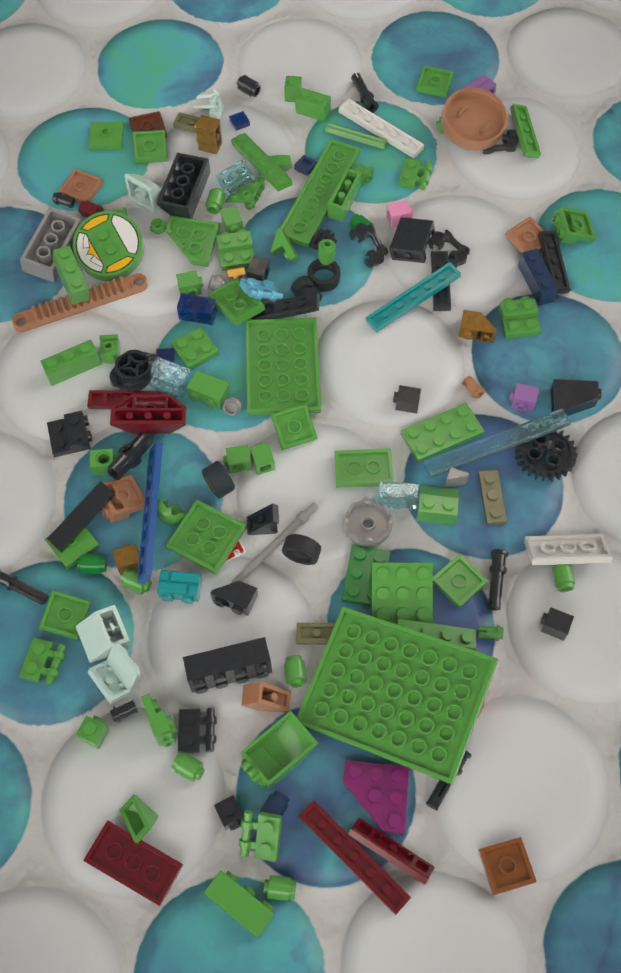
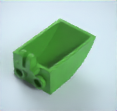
[241,711,318,791]

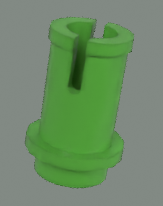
[478,625,504,641]

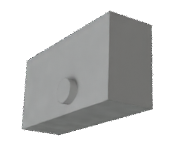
[20,207,81,283]

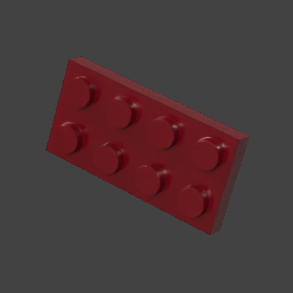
[83,820,184,906]

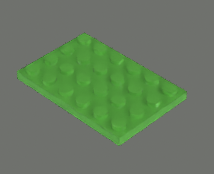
[246,317,321,416]

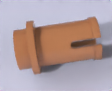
[462,376,484,399]

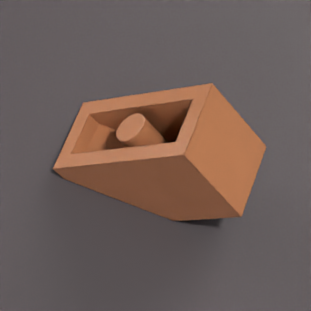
[241,681,291,713]

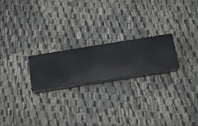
[538,231,571,294]
[430,251,451,311]
[251,292,320,320]
[47,481,116,552]

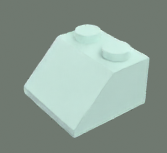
[124,174,162,213]

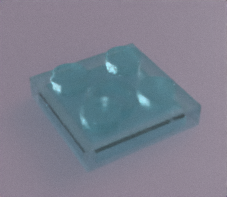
[216,158,255,196]

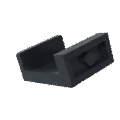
[389,217,435,263]

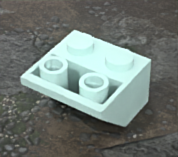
[76,605,130,663]

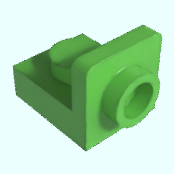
[352,163,374,187]

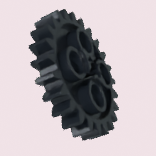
[515,425,578,482]

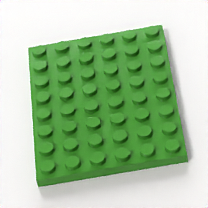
[297,606,499,785]

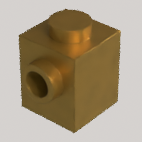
[113,544,140,576]

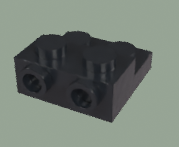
[47,410,93,458]

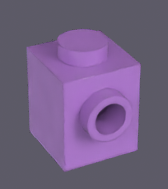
[509,383,539,413]

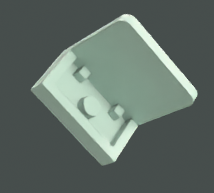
[88,642,140,705]

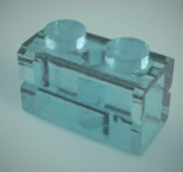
[378,481,418,510]

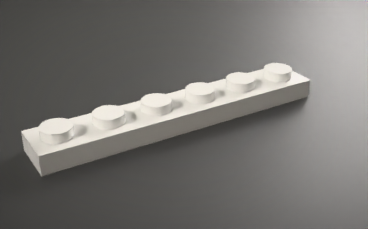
[339,99,424,158]

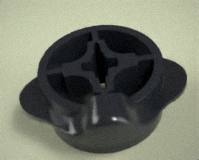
[109,350,158,391]

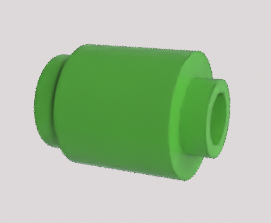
[205,188,226,214]
[318,239,336,265]
[552,564,575,592]
[121,569,152,595]
[284,655,307,688]
[171,752,205,782]
[263,875,297,901]

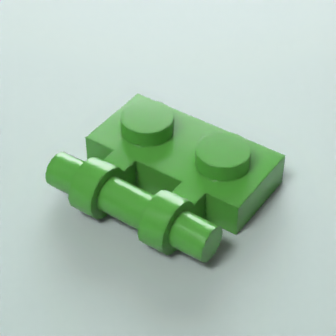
[398,158,433,190]
[19,638,66,686]
[239,810,282,862]

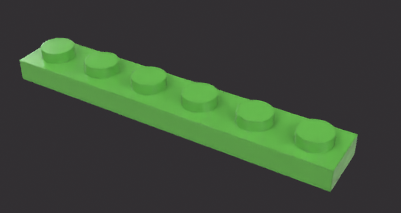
[231,133,293,192]

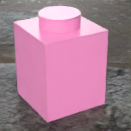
[386,200,413,228]

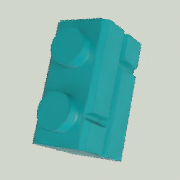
[157,570,202,604]

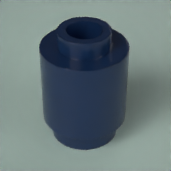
[259,790,290,816]

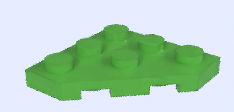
[166,216,220,267]

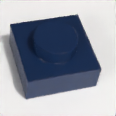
[294,155,317,176]

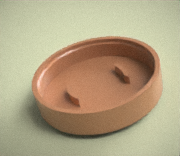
[441,87,508,151]

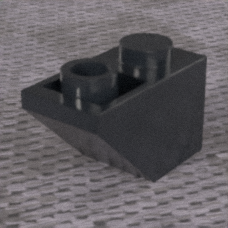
[210,581,258,616]

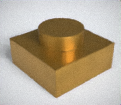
[226,265,245,279]

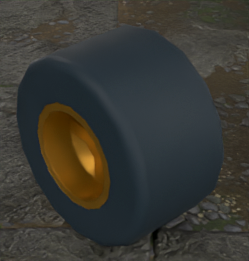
[202,461,235,499]

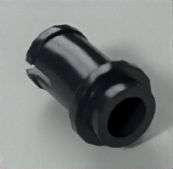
[52,192,75,208]
[110,700,138,722]

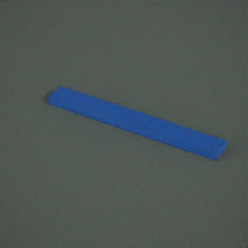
[137,441,163,584]

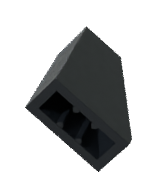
[550,379,602,420]

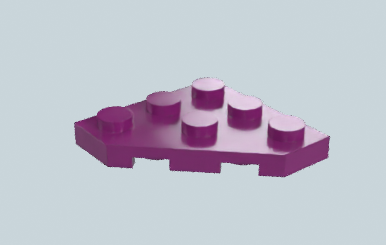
[343,760,409,835]

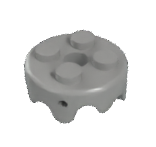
[344,496,393,547]

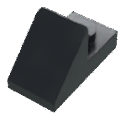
[247,503,279,535]

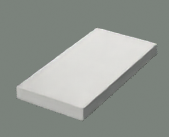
[524,534,613,565]

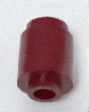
[78,200,104,218]

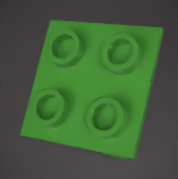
[225,177,265,210]

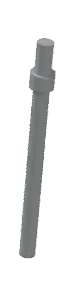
[231,502,318,583]

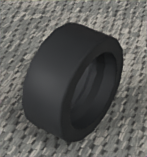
[307,259,340,292]
[282,534,321,565]

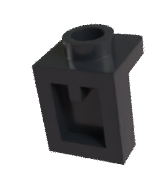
[309,228,337,251]
[214,795,244,831]

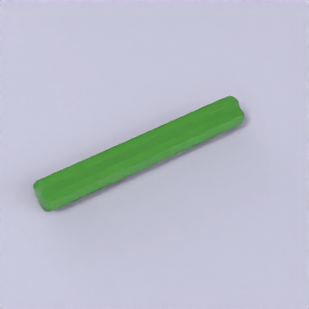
[326,123,387,149]

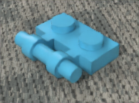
[239,278,283,301]

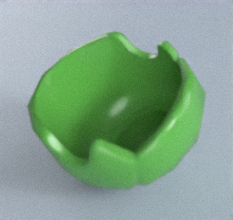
[157,499,186,525]

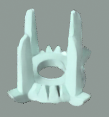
[193,89,225,121]

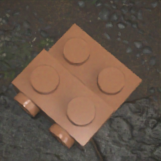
[102,475,145,523]

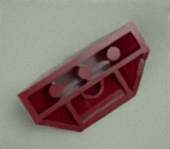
[110,394,187,434]

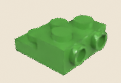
[551,207,596,245]
[216,229,254,271]
[498,296,541,339]
[141,694,178,747]

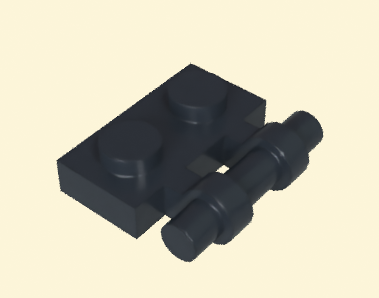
[178,708,217,753]

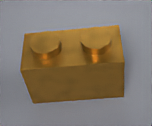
[194,115,222,155]

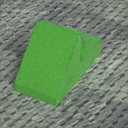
[271,227,300,263]

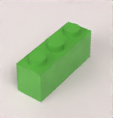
[327,168,362,222]
[53,245,89,305]
[40,339,102,386]
[204,870,275,939]

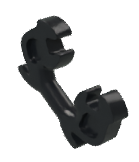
[483,129,519,155]
[349,223,389,268]
[428,230,470,268]

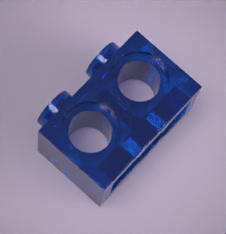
[177,293,217,325]

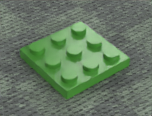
[166,499,247,575]
[371,562,433,624]

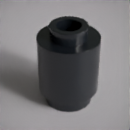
[237,75,261,97]

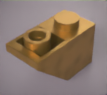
[459,310,497,343]

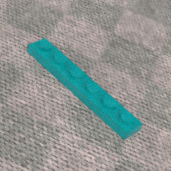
[366,262,461,333]

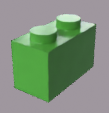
[295,88,331,122]
[187,370,231,410]

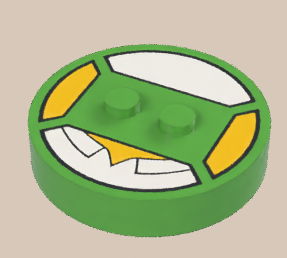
[73,211,144,281]

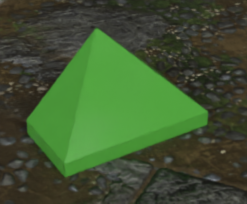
[119,794,159,843]

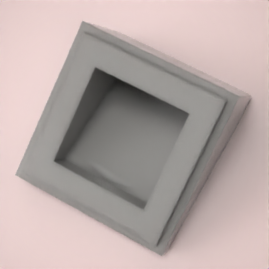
[445,467,469,487]

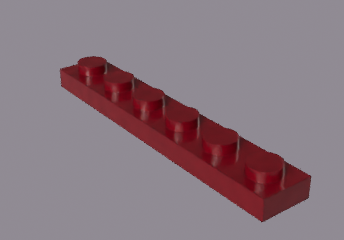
[298,800,411,916]

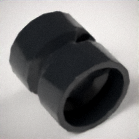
[290,275,323,301]

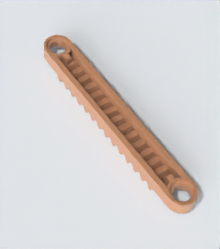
[12,273,148,332]

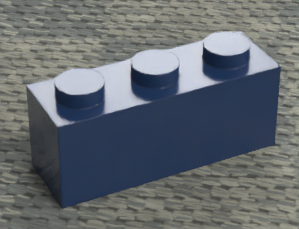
[518,249,558,306]

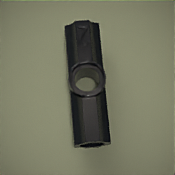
[107,433,153,480]

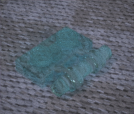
[149,357,190,398]

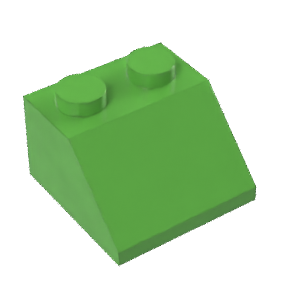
[416,485,459,525]

